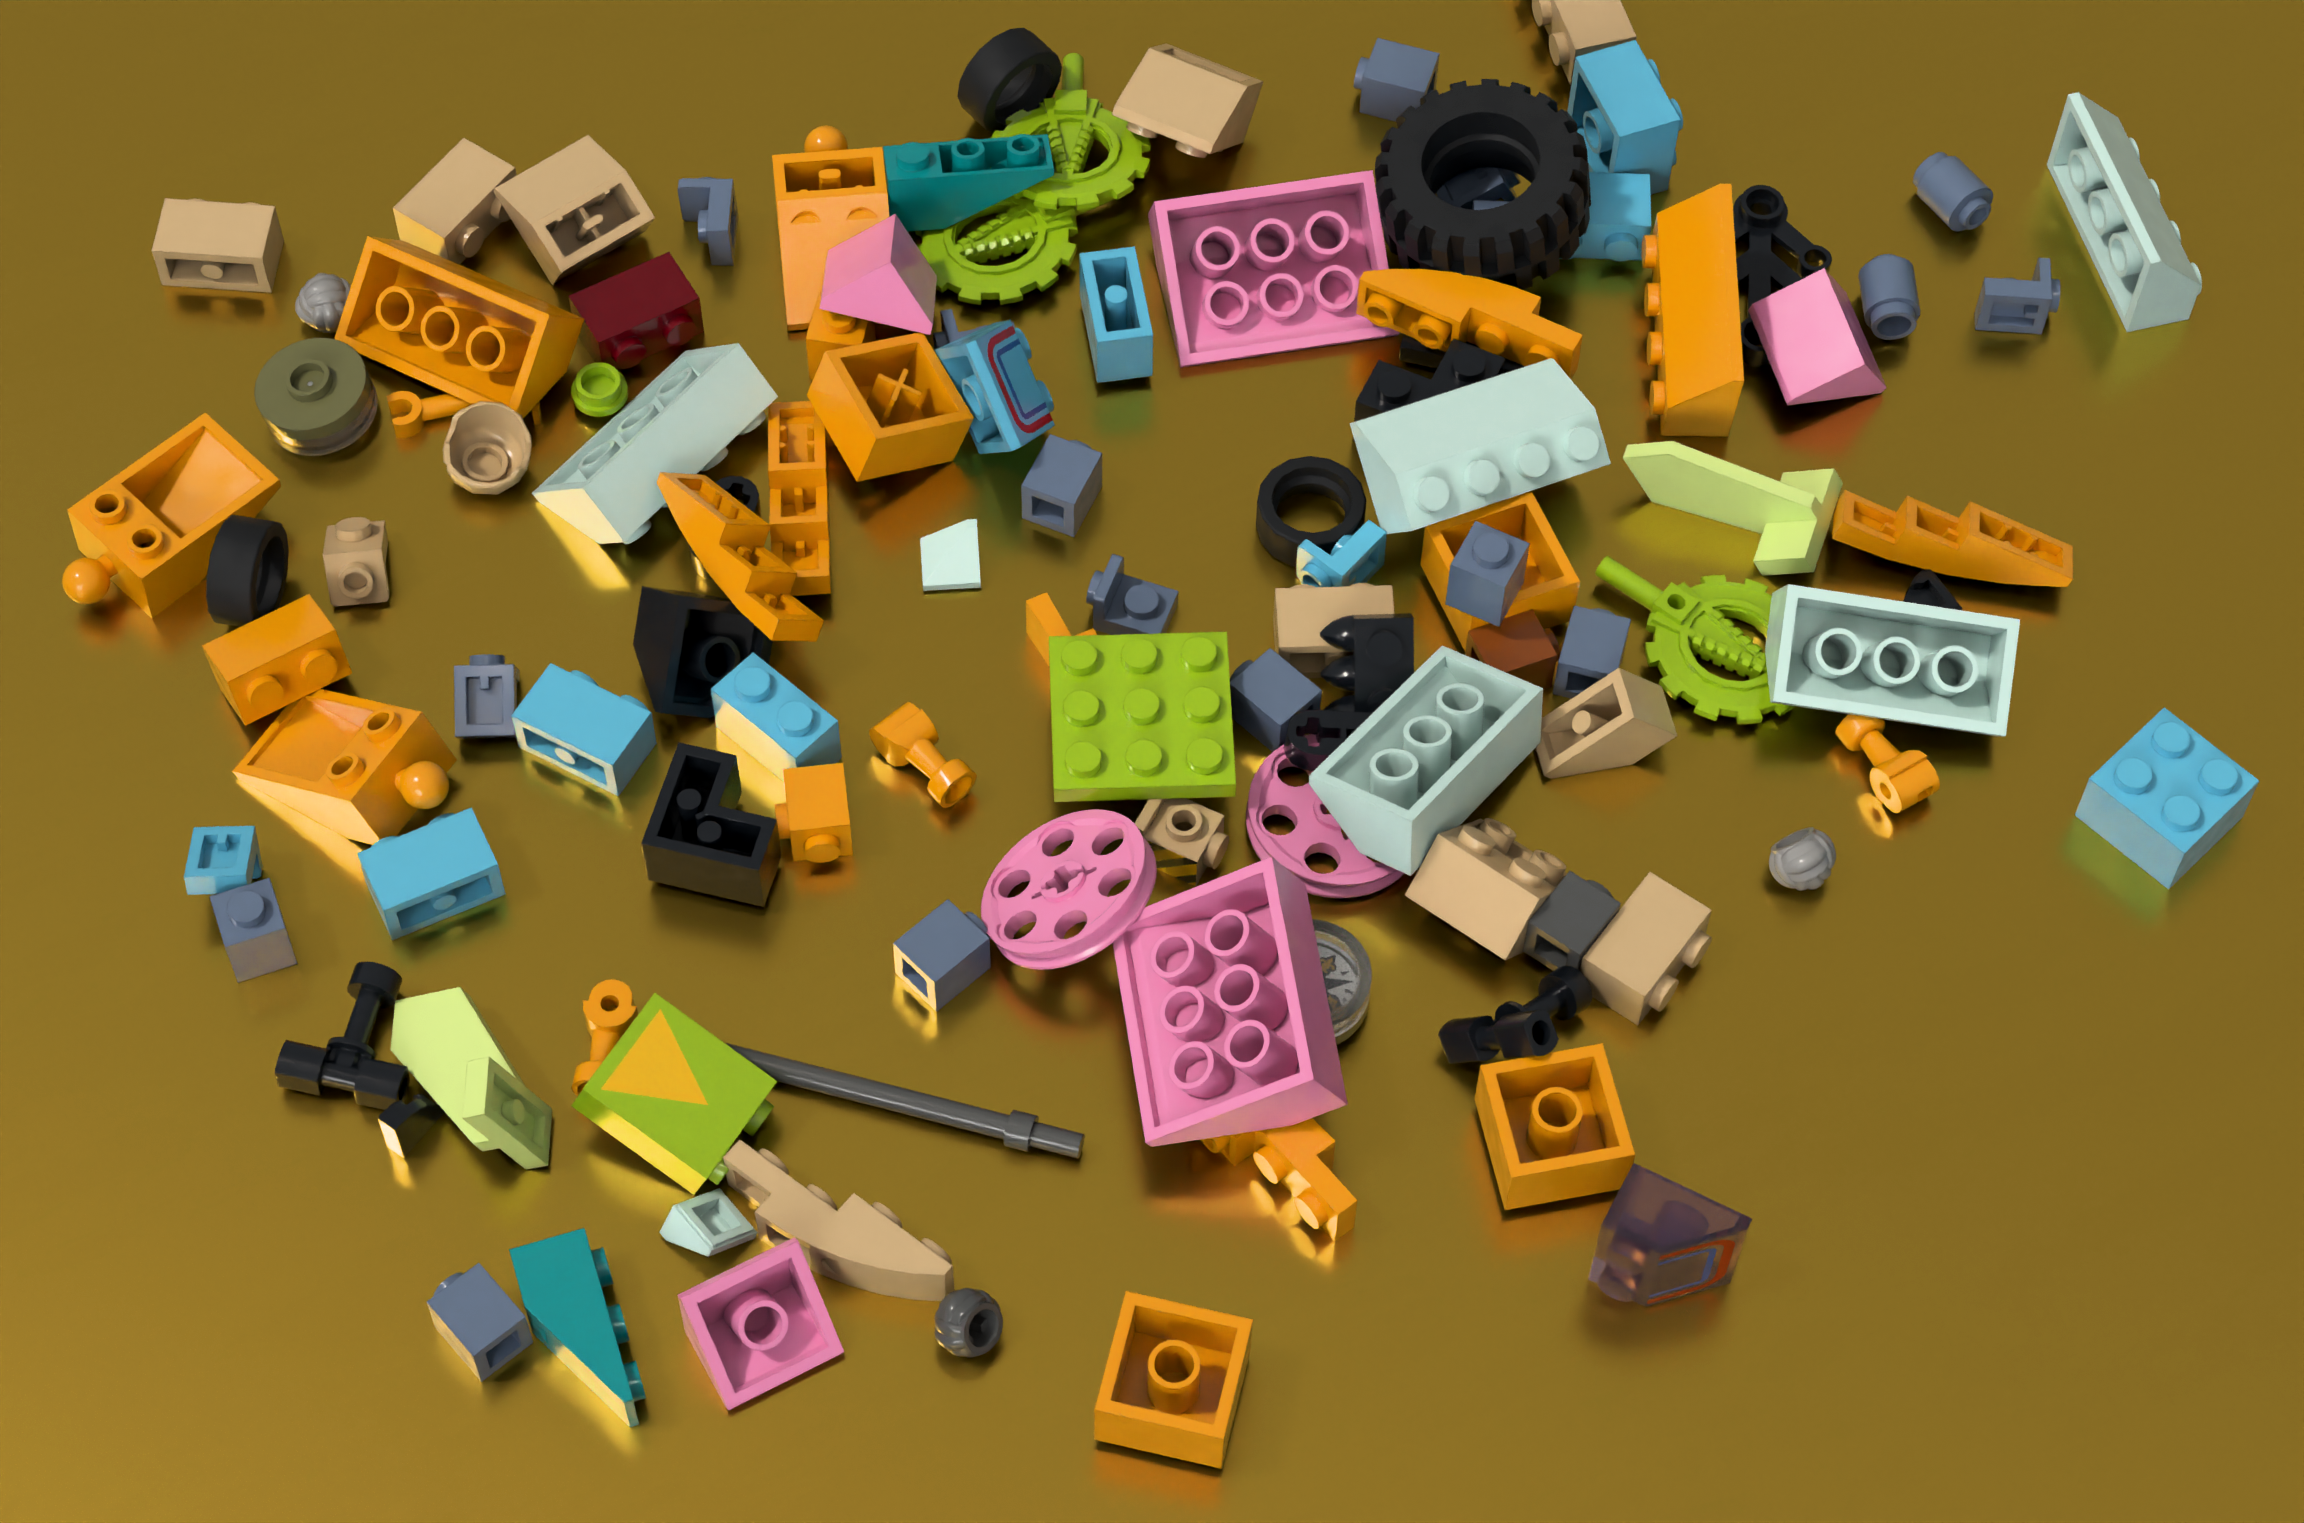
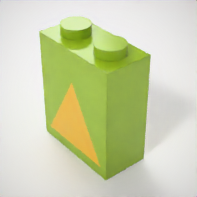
[571,993,777,1195]

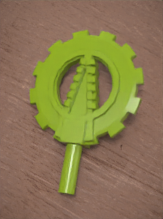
[990,53,1151,210]
[915,191,1132,305]
[1595,556,1795,724]

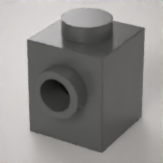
[1523,871,1621,971]

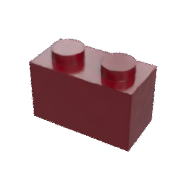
[569,252,704,370]

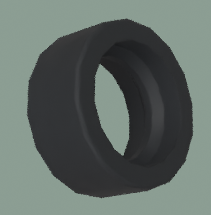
[957,28,1062,133]
[1256,456,1367,567]
[206,515,289,627]

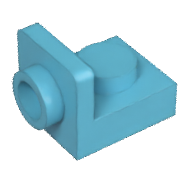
[1296,520,1387,587]
[184,826,263,895]

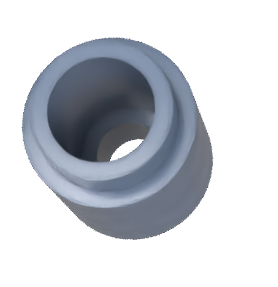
[1913,152,1993,231]
[1858,254,1921,340]

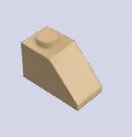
[1536,668,1677,779]

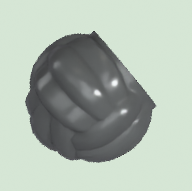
[934,1288,1003,1358]

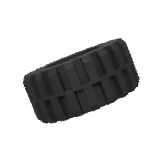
[1374,79,1591,290]

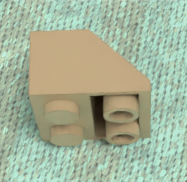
[1112,43,1263,158]
[493,135,655,285]
[1405,818,1567,960]

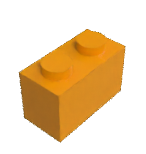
[202,594,352,726]

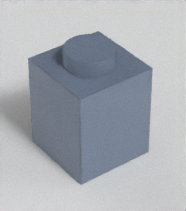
[1353,38,1440,122]
[1021,434,1102,537]
[1445,521,1530,627]
[1553,606,1631,699]
[1230,648,1322,752]
[209,878,298,983]
[893,899,991,1012]
[427,1263,533,1382]

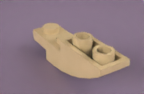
[723,1140,955,1301]

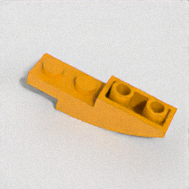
[1356,269,1583,379]
[1200,1118,1358,1242]

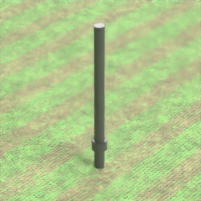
[726,1043,1085,1158]

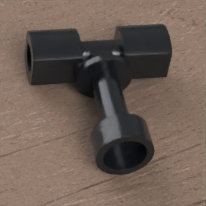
[275,962,410,1110]
[1438,965,1592,1064]

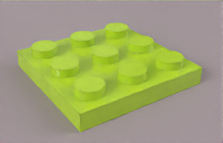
[1049,632,1236,802]

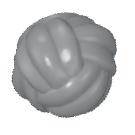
[295,273,351,333]
[1769,827,1836,891]

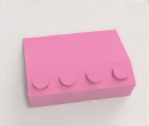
[1148,170,1400,368]
[1113,857,1348,1147]

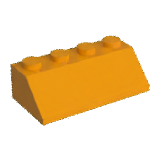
[1642,184,1744,437]
[334,236,584,418]

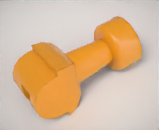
[869,702,977,808]
[1835,714,1940,813]
[571,979,638,1096]

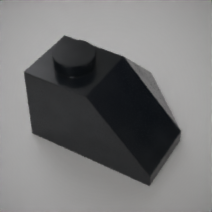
[633,586,773,718]

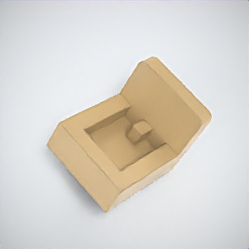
[323,517,389,607]

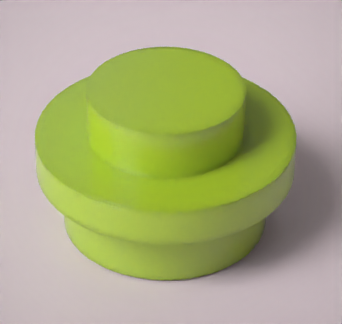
[571,362,628,417]

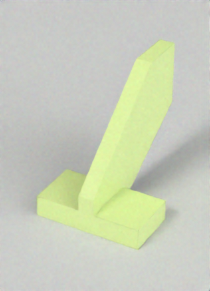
[1623,441,1843,576]
[390,987,552,1170]

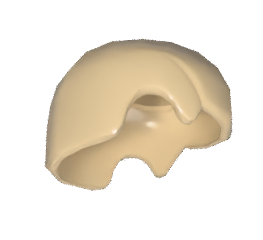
[443,401,532,495]

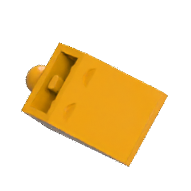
[772,125,890,331]
[62,412,281,618]
[232,689,457,845]

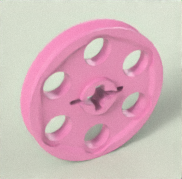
[1246,734,1405,898]
[981,809,1157,970]

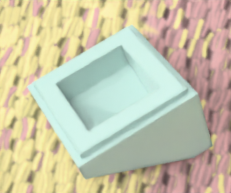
[920,519,981,591]
[659,1188,758,1257]

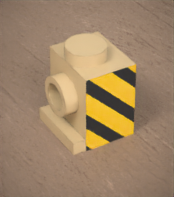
[1134,798,1229,886]

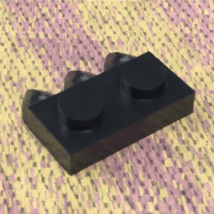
[1320,613,1414,713]

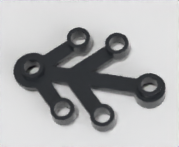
[1733,185,1832,367]

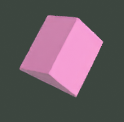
[819,214,937,335]
[1748,268,1887,405]
[677,1237,844,1410]

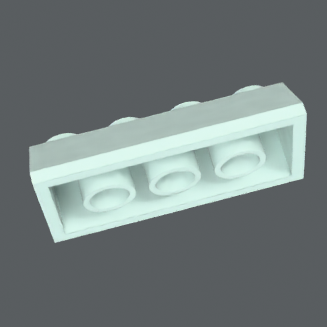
[2047,92,2202,332]
[532,343,778,545]
[1349,358,1611,534]
[1765,584,2020,737]
[1309,645,1543,876]

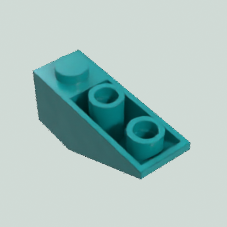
[883,134,1054,232]
[509,1228,646,1427]

